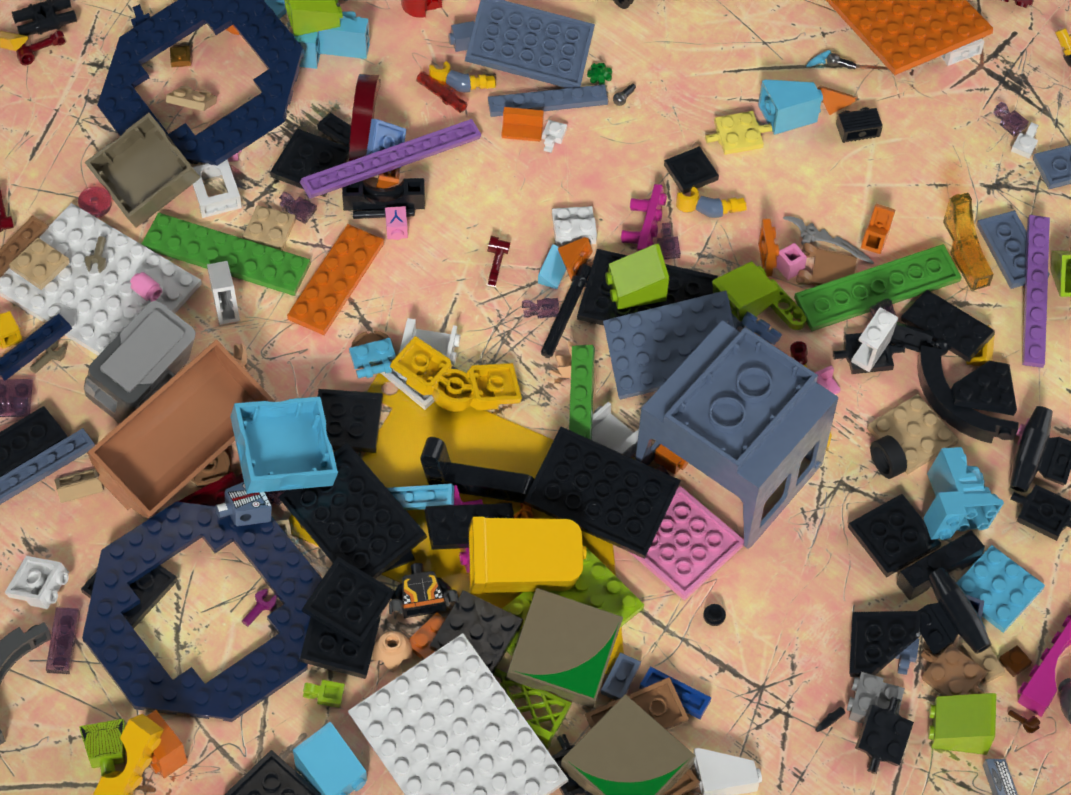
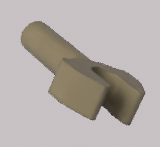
[85,236,107,273]
[30,341,66,374]

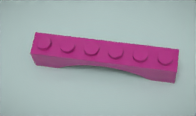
[1017,615,1071,717]

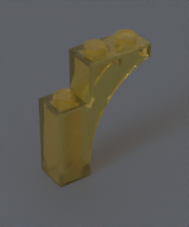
[943,193,994,291]

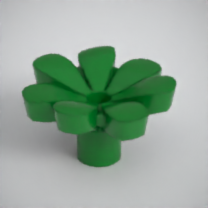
[587,63,612,85]

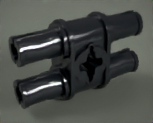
[11,0,77,36]

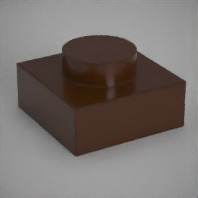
[999,645,1032,677]

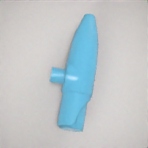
[806,50,831,68]

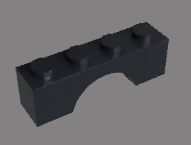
[342,178,425,211]
[896,530,985,601]

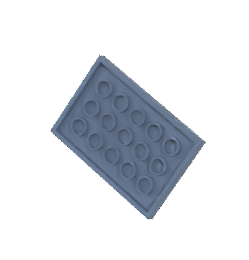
[465,0,595,88]
[603,291,735,400]

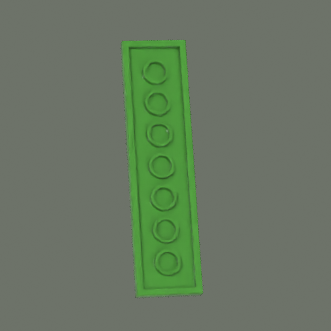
[142,213,311,296]
[794,244,962,332]

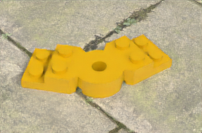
[390,336,522,412]

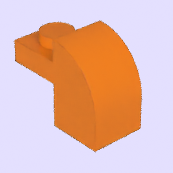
[861,204,896,254]

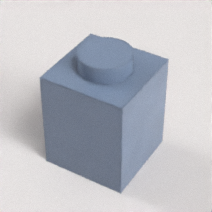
[448,21,474,52]

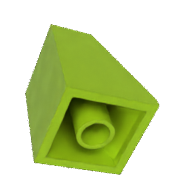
[284,0,343,36]
[605,244,669,309]
[1051,250,1071,297]
[712,261,780,322]
[928,693,996,755]

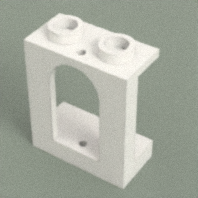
[192,159,242,218]

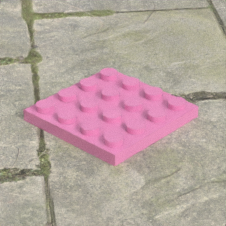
[629,486,744,601]

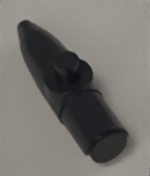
[815,707,845,732]

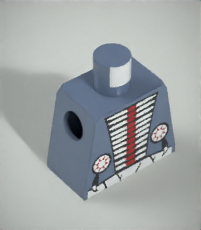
[215,482,272,526]

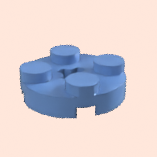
[741,311,782,345]

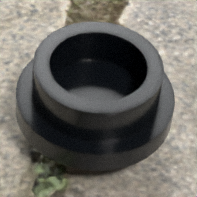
[703,604,726,626]

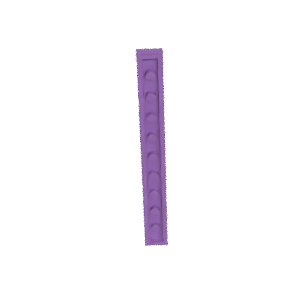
[300,119,481,199]

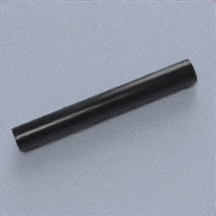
[353,208,414,219]

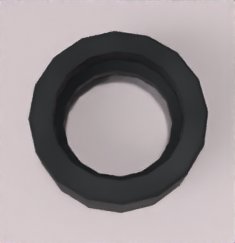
[870,435,907,479]

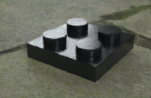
[664,146,719,194]

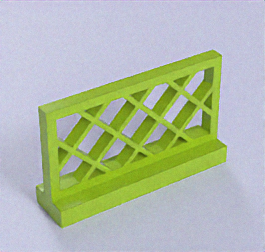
[493,668,572,750]

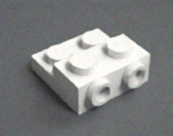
[552,206,597,246]
[5,556,69,609]

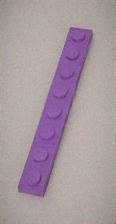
[1022,215,1050,368]

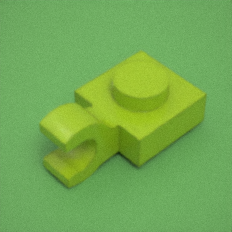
[303,680,345,708]

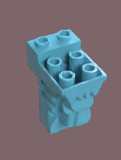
[291,11,370,69]
[923,447,1004,540]

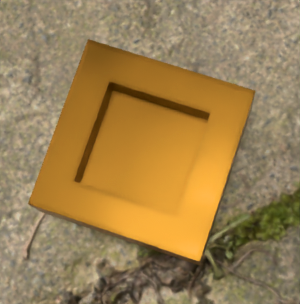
[170,46,191,68]

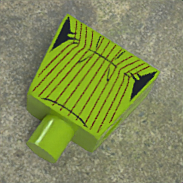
[79,719,126,776]

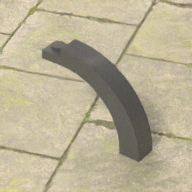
[0,622,52,745]

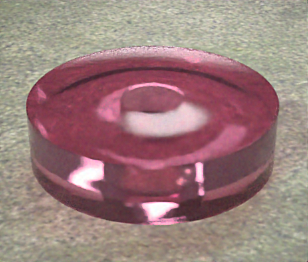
[78,187,112,218]

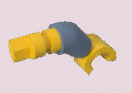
[429,61,496,92]
[676,187,747,218]

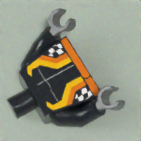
[389,563,459,618]

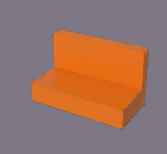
[501,107,544,142]

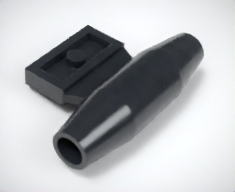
[1010,406,1071,493]
[918,568,992,655]

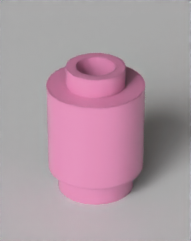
[130,272,162,302]

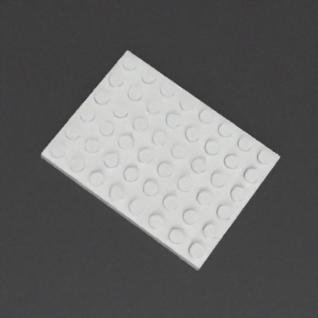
[0,203,202,356]
[348,633,568,795]

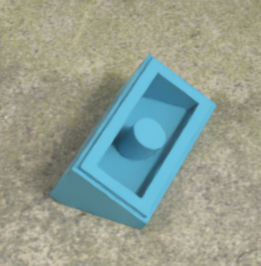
[538,244,566,289]

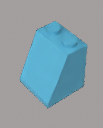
[758,80,823,135]
[293,722,367,795]

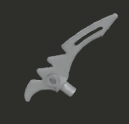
[783,216,874,264]

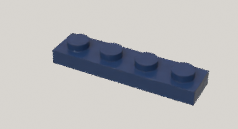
[0,313,73,381]

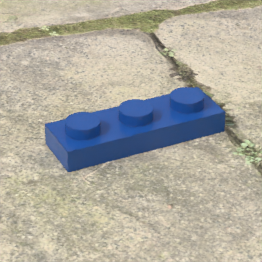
[639,666,711,720]

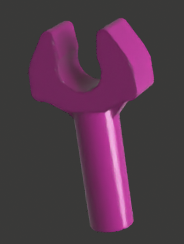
[242,589,277,627]

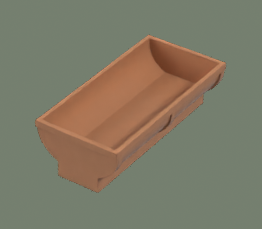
[87,339,275,519]

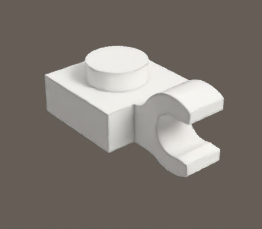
[542,120,567,153]
[1011,122,1039,159]

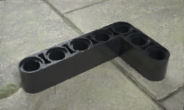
[420,437,535,503]

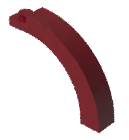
[349,74,381,161]

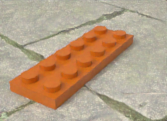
[287,224,384,336]

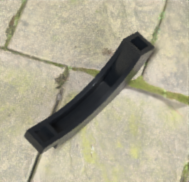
[917,345,1019,443]

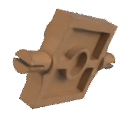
[921,644,987,696]

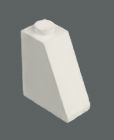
[207,261,240,325]
[693,748,762,795]

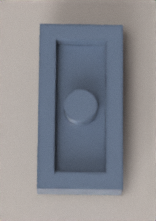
[601,653,641,700]

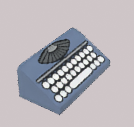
[982,759,1018,795]

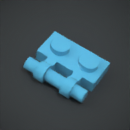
[349,338,396,379]

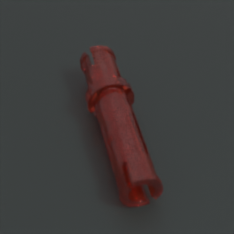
[416,71,468,113]

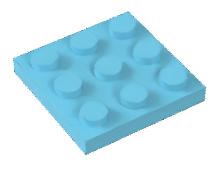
[957,545,1045,633]

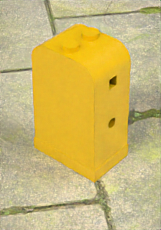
[469,517,587,594]

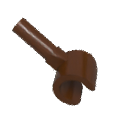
[1008,710,1041,733]

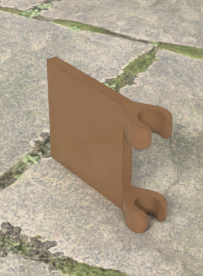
[796,243,857,286]

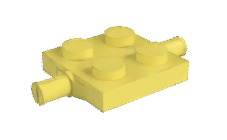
[705,111,772,155]

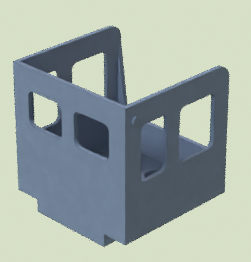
[636,320,839,549]

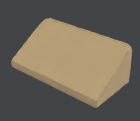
[54,468,103,503]

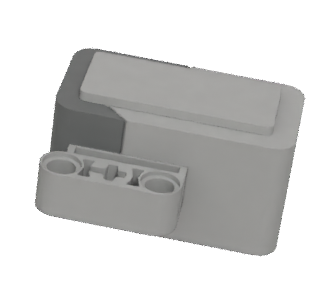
[84,301,196,423]

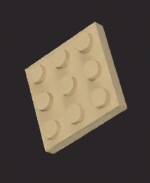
[867,394,959,475]

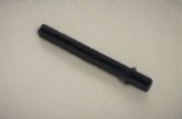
[541,263,591,358]

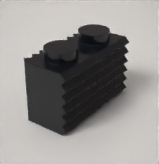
[836,107,883,143]

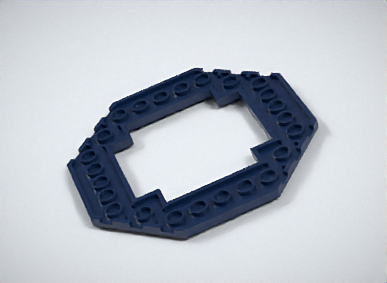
[97,0,305,166]
[82,502,322,722]

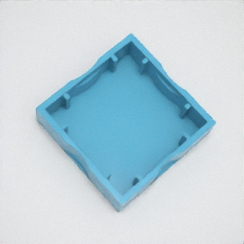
[230,397,338,494]

